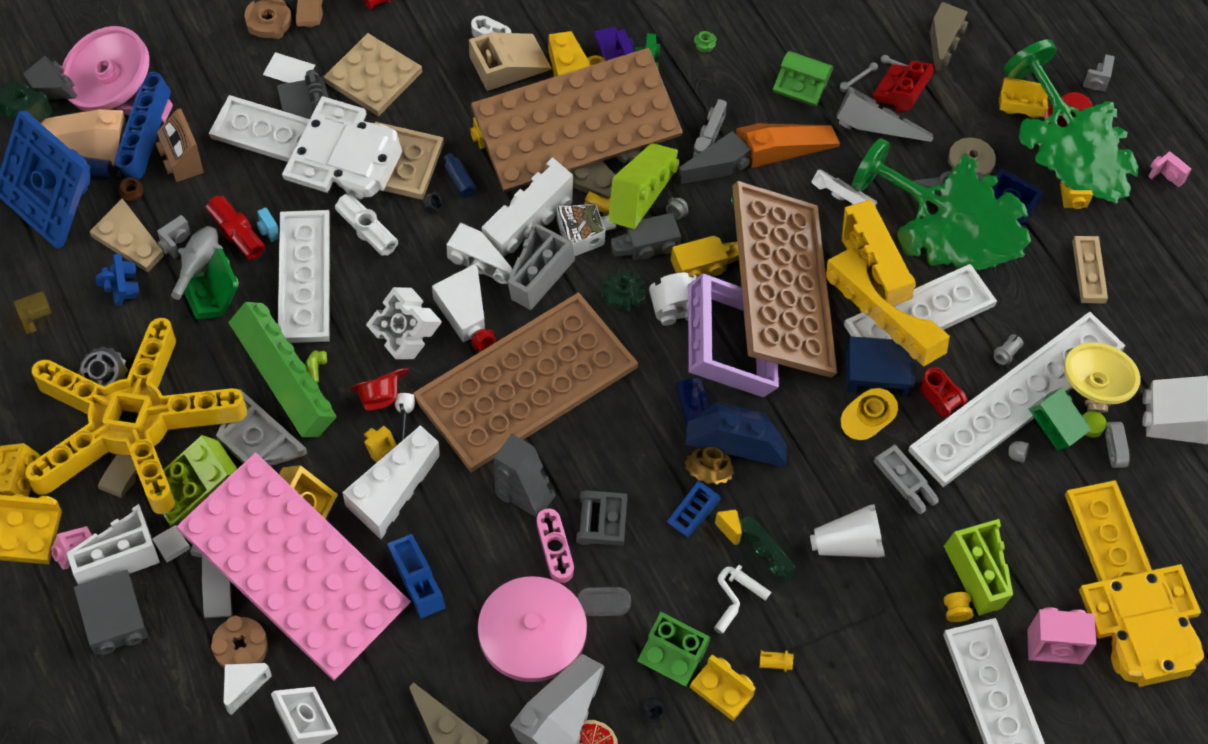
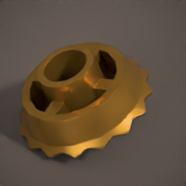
[685,447,734,485]

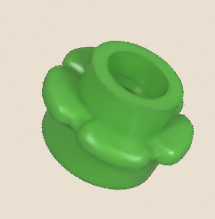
[694,31,717,53]

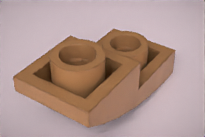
[296,0,323,28]

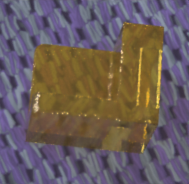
[14,291,51,334]

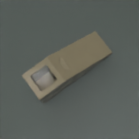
[930,2,968,74]

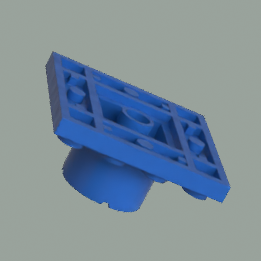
[0,111,91,249]

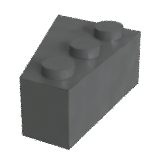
[494,434,556,518]

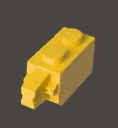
[671,236,739,278]

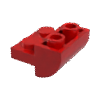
[872,61,934,113]

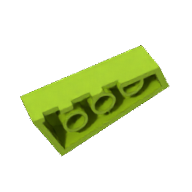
[608,143,679,229]

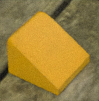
[715,510,742,545]

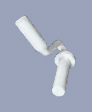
[714,565,771,634]

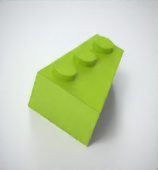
[944,519,1013,615]

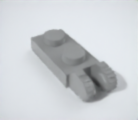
[693,99,727,158]
[874,445,939,514]

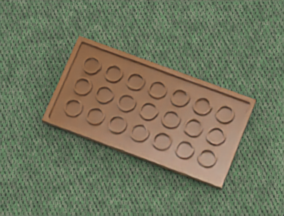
[471,48,683,193]
[732,181,837,378]
[413,292,638,473]

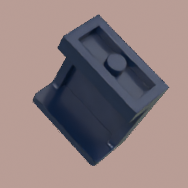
[846,336,915,396]

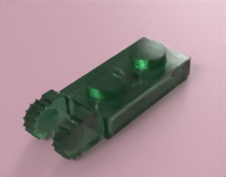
[740,515,795,582]

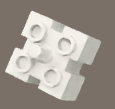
[366,287,442,359]

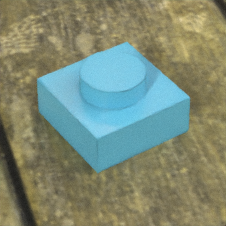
[257,208,280,242]

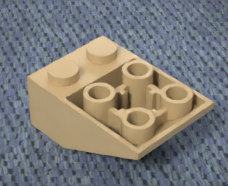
[469,32,551,91]

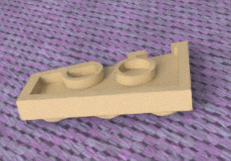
[90,199,164,273]

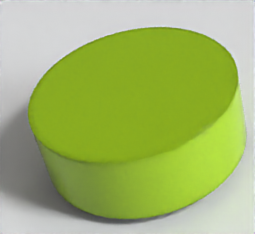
[1083,411,1107,437]

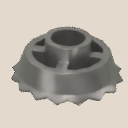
[78,346,128,387]

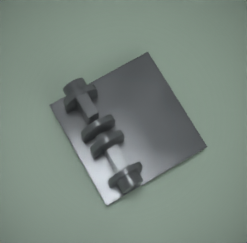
[277,70,328,119]

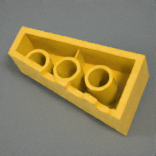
[548,31,591,77]
[842,199,916,306]

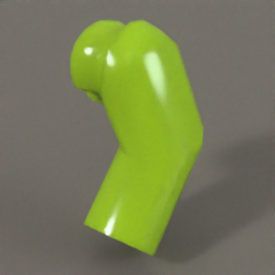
[305,350,327,383]

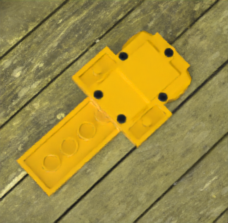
[1065,480,1204,687]

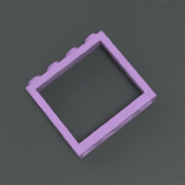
[688,274,779,397]

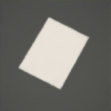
[263,53,315,83]

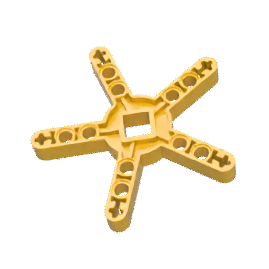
[25,318,248,514]

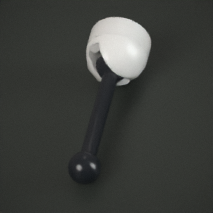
[395,393,416,443]

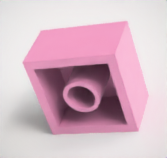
[1027,607,1096,664]

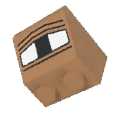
[156,108,204,182]

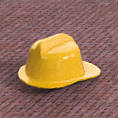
[841,388,898,440]

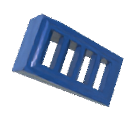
[667,481,721,538]

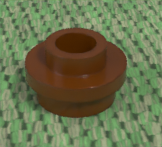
[119,178,144,201]

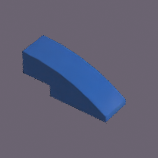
[387,534,446,618]

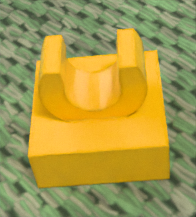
[364,426,397,462]

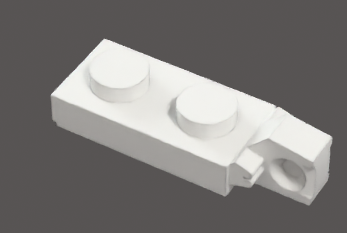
[811,169,877,206]

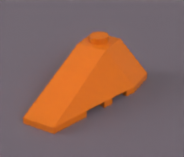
[736,123,840,168]

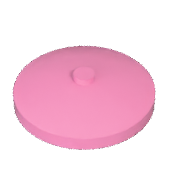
[62,26,149,111]
[478,576,587,682]

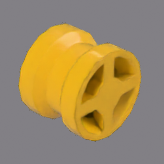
[943,592,974,622]

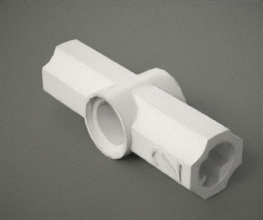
[335,194,398,256]

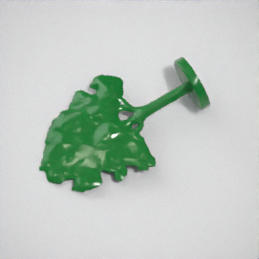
[1003,39,1139,204]
[852,138,1031,270]

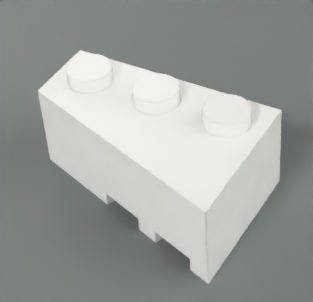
[67,504,160,585]

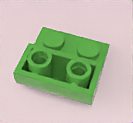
[773,51,833,107]
[638,612,710,687]

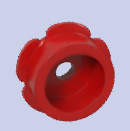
[472,329,496,351]

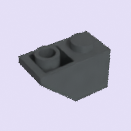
[23,56,78,100]

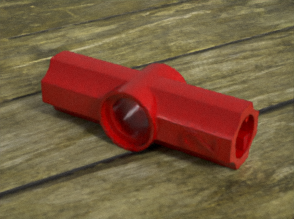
[206,196,265,260]

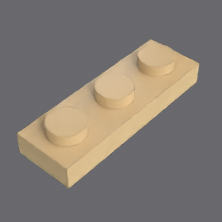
[1072,236,1108,303]

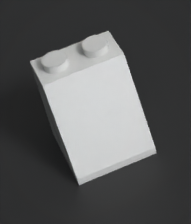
[1142,376,1208,444]

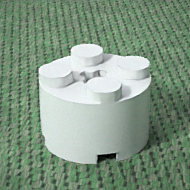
[649,273,697,326]

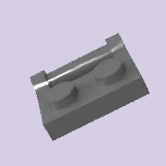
[576,491,627,546]

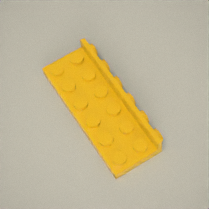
[0,494,62,564]

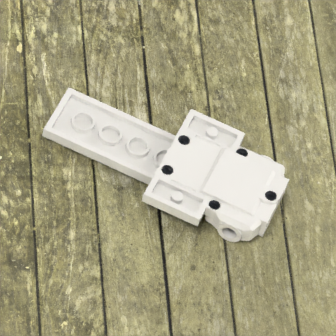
[209,95,402,199]

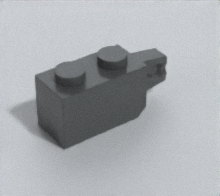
[611,213,681,260]

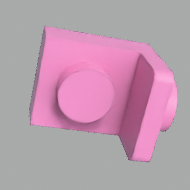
[1148,151,1191,187]
[51,526,92,570]

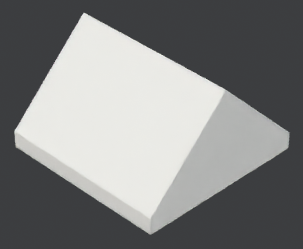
[271,687,338,744]

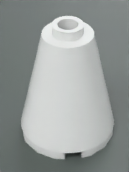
[810,504,885,558]

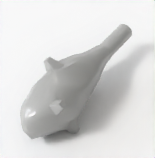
[171,226,223,300]

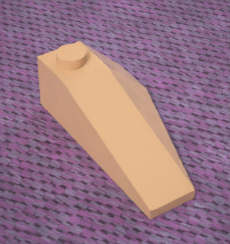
[37,109,127,166]

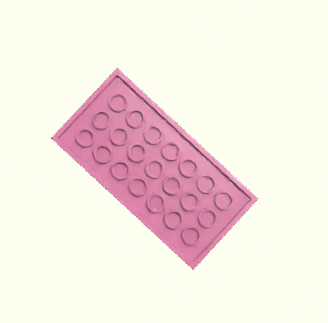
[176,452,411,681]

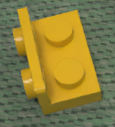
[0,443,40,497]
[690,655,756,721]

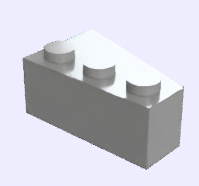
[508,221,575,310]

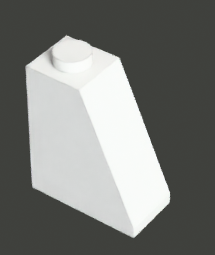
[432,264,485,343]

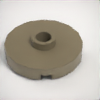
[948,137,996,176]

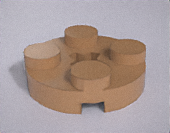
[245,0,292,39]
[211,616,268,669]

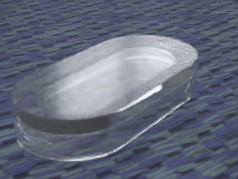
[577,587,631,616]

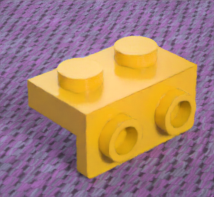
[999,77,1048,118]

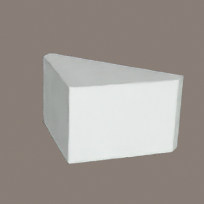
[224,663,272,715]

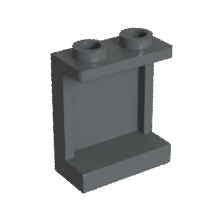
[74,570,148,655]

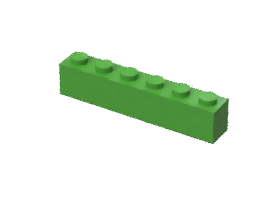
[228,302,337,437]

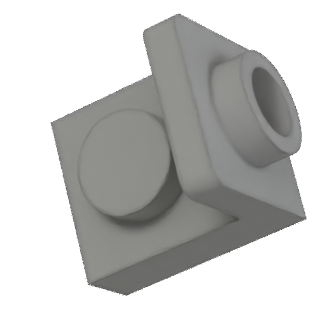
[1083,55,1115,92]
[157,215,191,259]

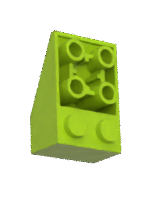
[156,435,237,526]

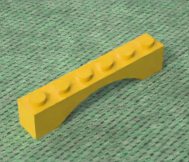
[826,248,950,366]

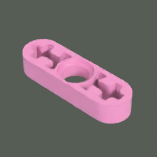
[537,509,574,583]

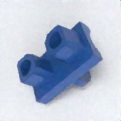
[95,254,139,305]

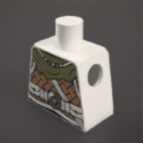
[557,204,616,256]

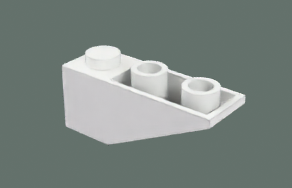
[447,223,513,284]

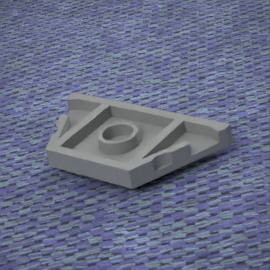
[216,389,307,466]

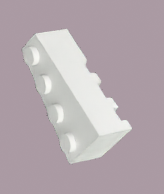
[482,157,573,257]
[343,425,440,539]

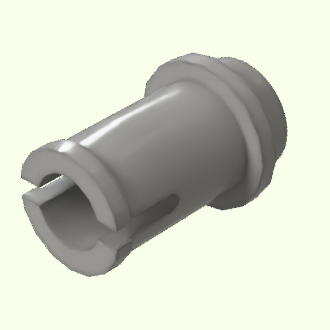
[994,335,1023,365]

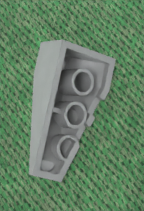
[837,87,934,142]
[510,654,604,744]

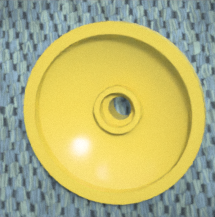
[1064,342,1140,404]

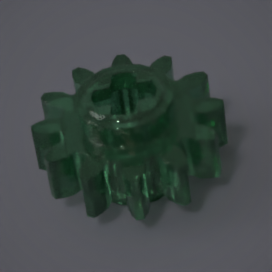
[602,268,645,311]

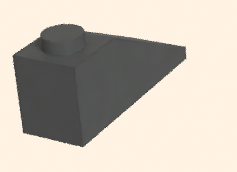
[677,131,751,184]

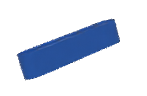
[115,72,171,180]

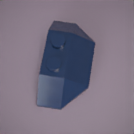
[685,402,787,467]

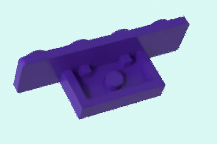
[594,27,634,61]

